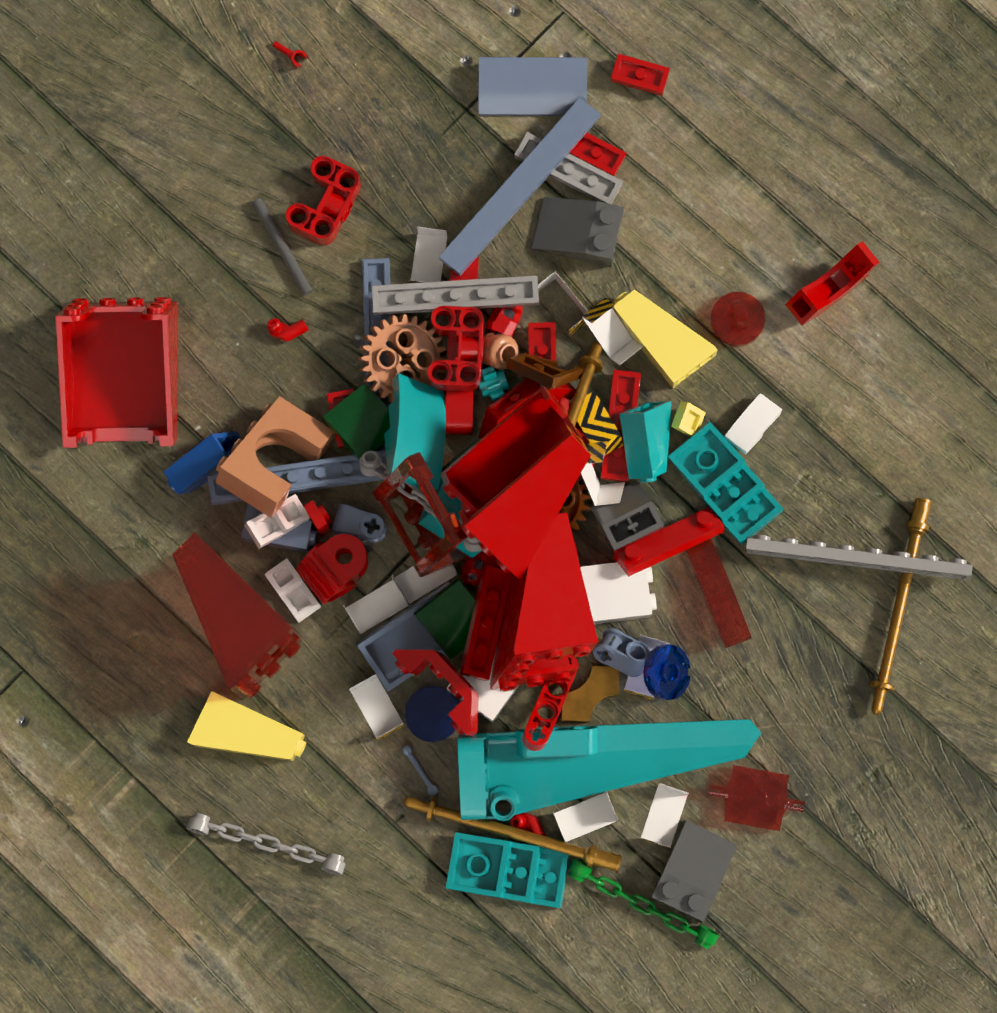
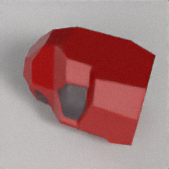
[485,306,523,338]
[461,551,501,586]

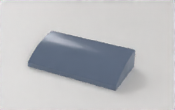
[479,57,587,116]
[356,582,451,691]

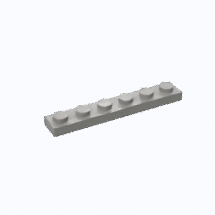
[372,276,539,315]

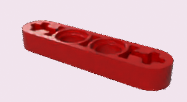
[522,654,579,751]

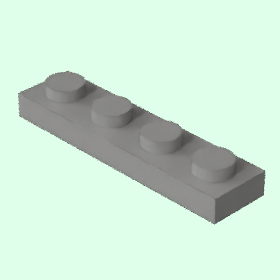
[514,132,623,204]

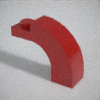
[785,241,880,326]

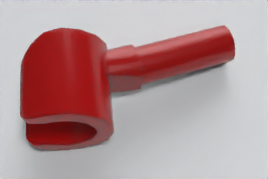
[273,41,307,69]

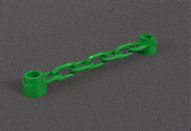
[568,858,720,949]

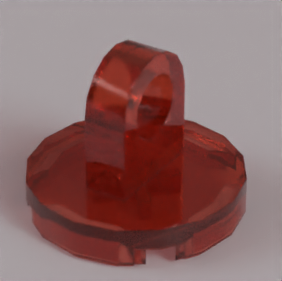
[710,292,765,347]

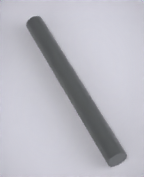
[252,198,313,296]

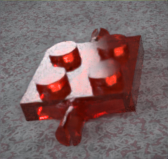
[708,765,805,831]

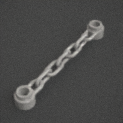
[360,451,482,552]
[186,813,346,876]

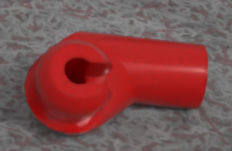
[510,812,546,846]

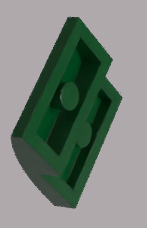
[323,383,390,460]
[414,578,475,660]

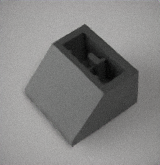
[588,481,664,555]

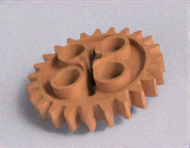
[358,314,447,403]

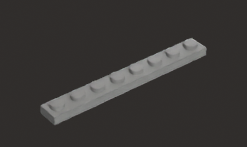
[746,535,973,580]

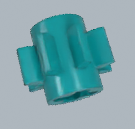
[479,366,510,401]

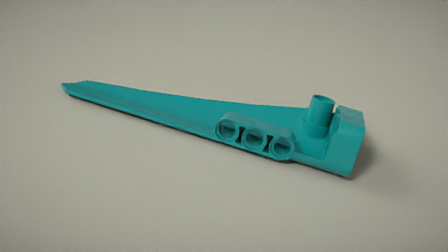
[458,719,762,821]

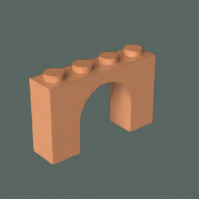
[215,396,334,518]

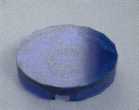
[643,644,691,700]
[405,686,458,743]

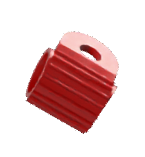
[296,534,368,604]

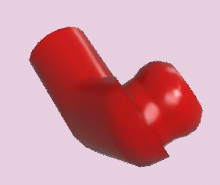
[267,318,309,342]

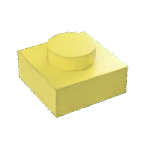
[671,401,705,437]

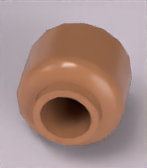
[482,332,519,370]

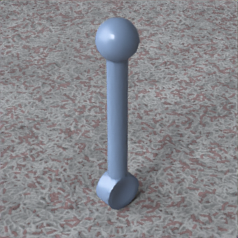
[401,745,438,796]

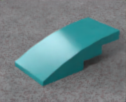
[384,373,446,493]
[668,422,783,546]
[446,832,570,909]

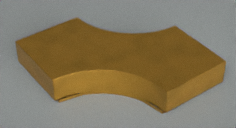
[562,666,620,722]

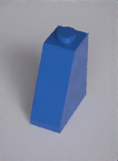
[164,431,241,495]

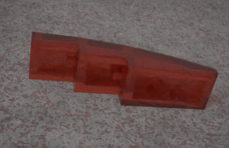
[685,539,752,648]

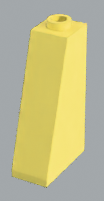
[613,290,717,388]
[187,691,307,761]

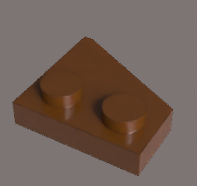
[507,353,583,390]

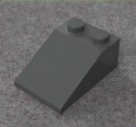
[532,197,624,267]
[651,821,737,922]

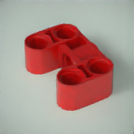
[286,156,361,246]
[427,306,484,392]

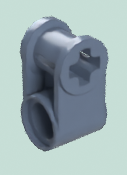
[331,504,387,543]
[593,628,650,677]

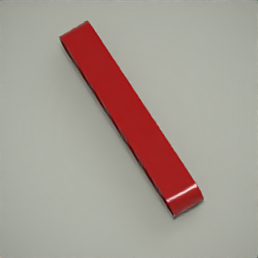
[445,256,479,435]

